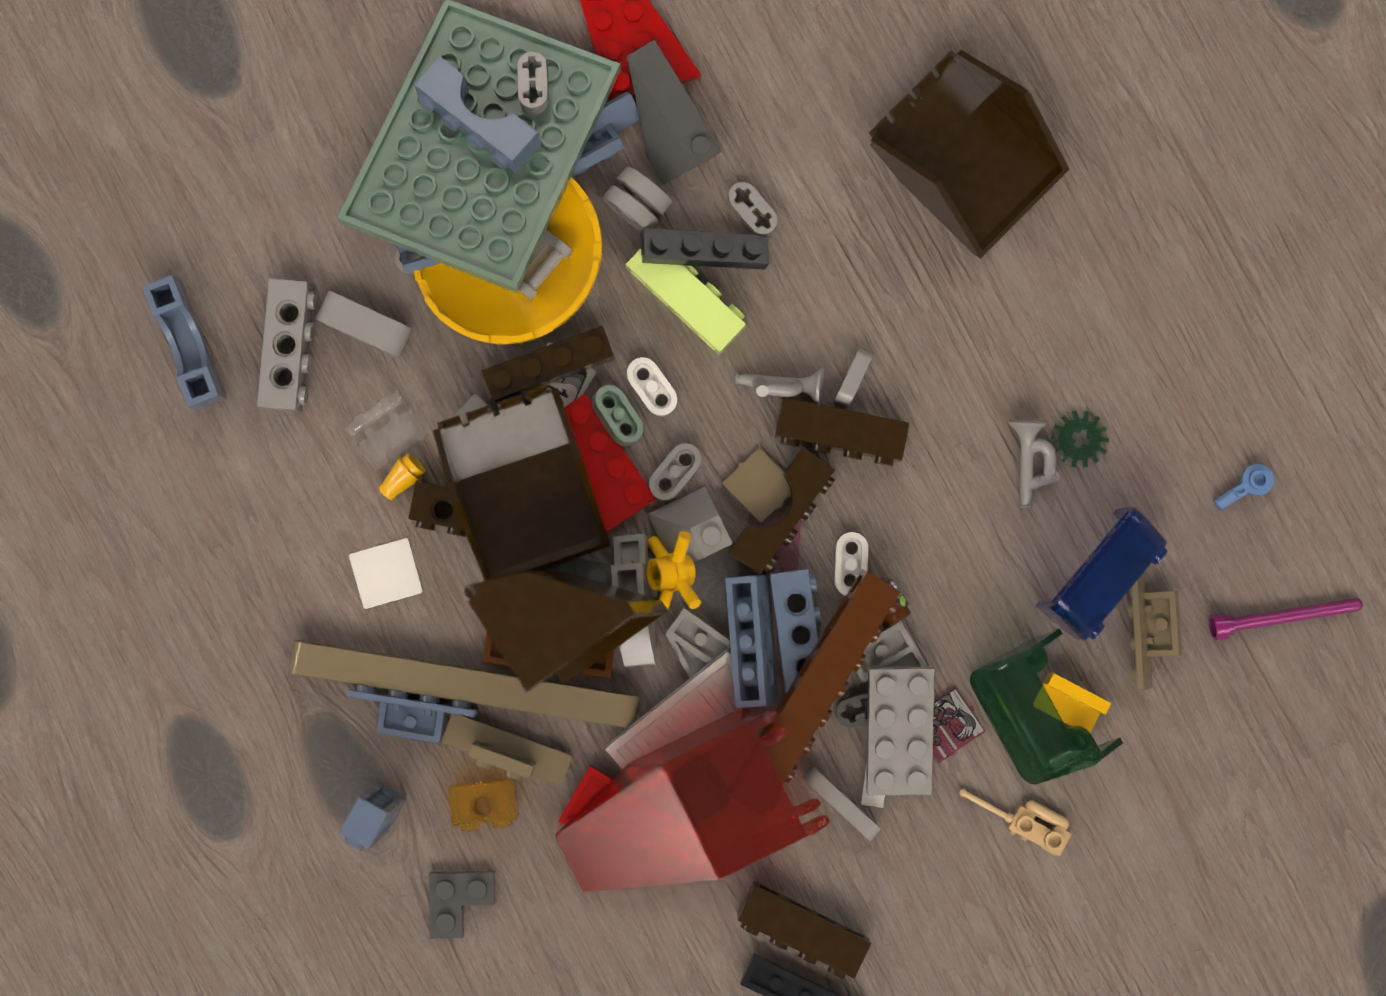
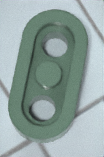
[592,385,643,446]

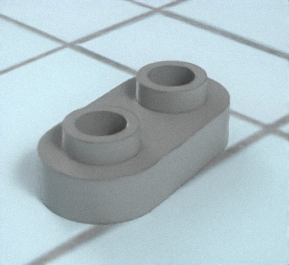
[649,443,701,500]

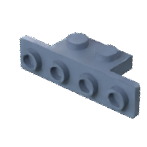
[571,92,639,177]
[347,684,478,743]

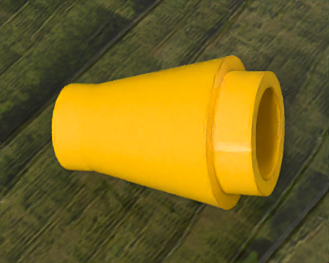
[378,453,426,501]

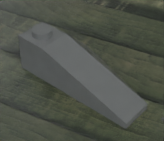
[626,40,722,185]

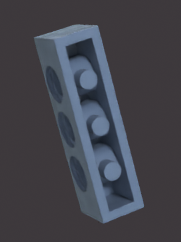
[768,569,822,694]
[725,575,777,708]
[339,783,407,850]

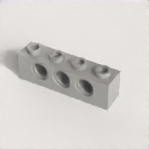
[257,278,317,412]

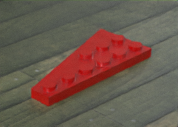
[580,0,702,101]

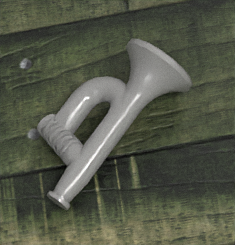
[735,367,824,405]
[1008,420,1060,508]

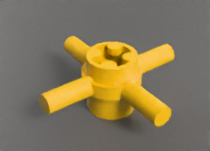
[646,531,701,610]

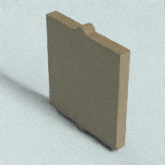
[722,447,791,524]

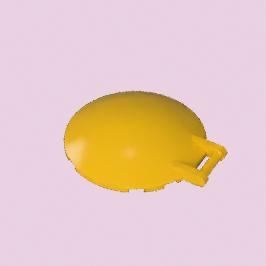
[412,177,602,344]

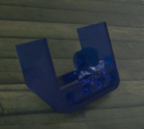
[1035,506,1168,641]

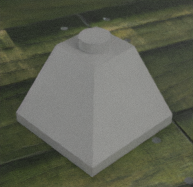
[647,487,733,562]

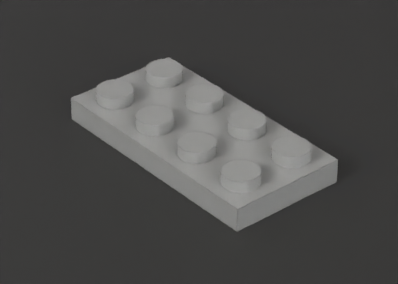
[866,666,934,796]

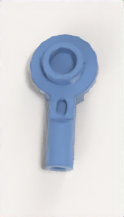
[1214,464,1274,511]

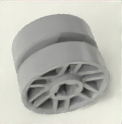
[602,166,672,231]

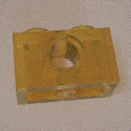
[448,778,519,831]

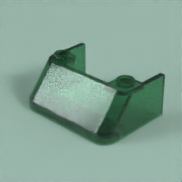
[970,628,1123,785]

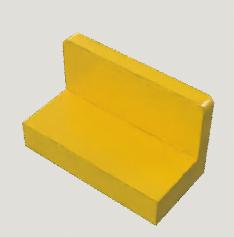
[1032,672,1111,734]

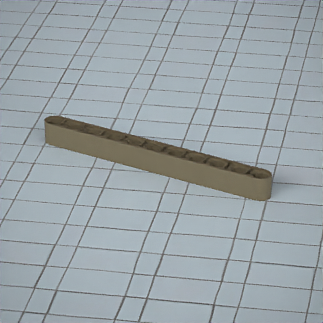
[289,640,640,728]

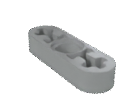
[802,766,882,841]

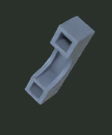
[414,56,541,174]
[142,275,227,410]

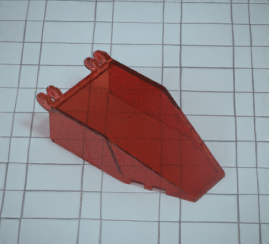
[555,708,829,892]

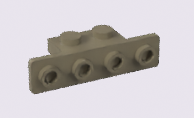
[1126,560,1182,690]
[442,714,572,785]

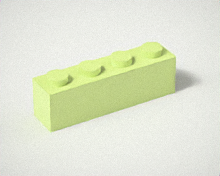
[626,248,746,355]

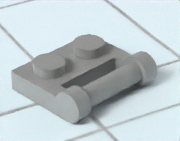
[518,230,573,301]

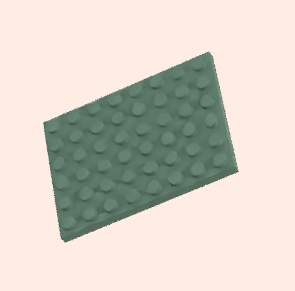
[337,0,621,293]

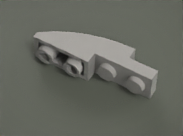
[611,534,657,667]

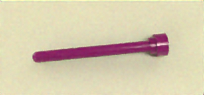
[1209,599,1363,641]

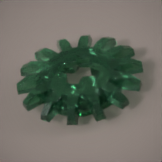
[1051,411,1109,468]

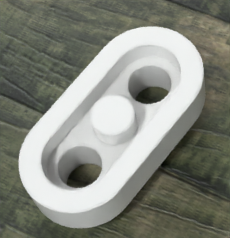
[627,357,677,416]
[834,532,868,595]

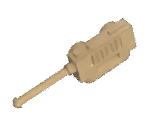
[959,789,1071,856]

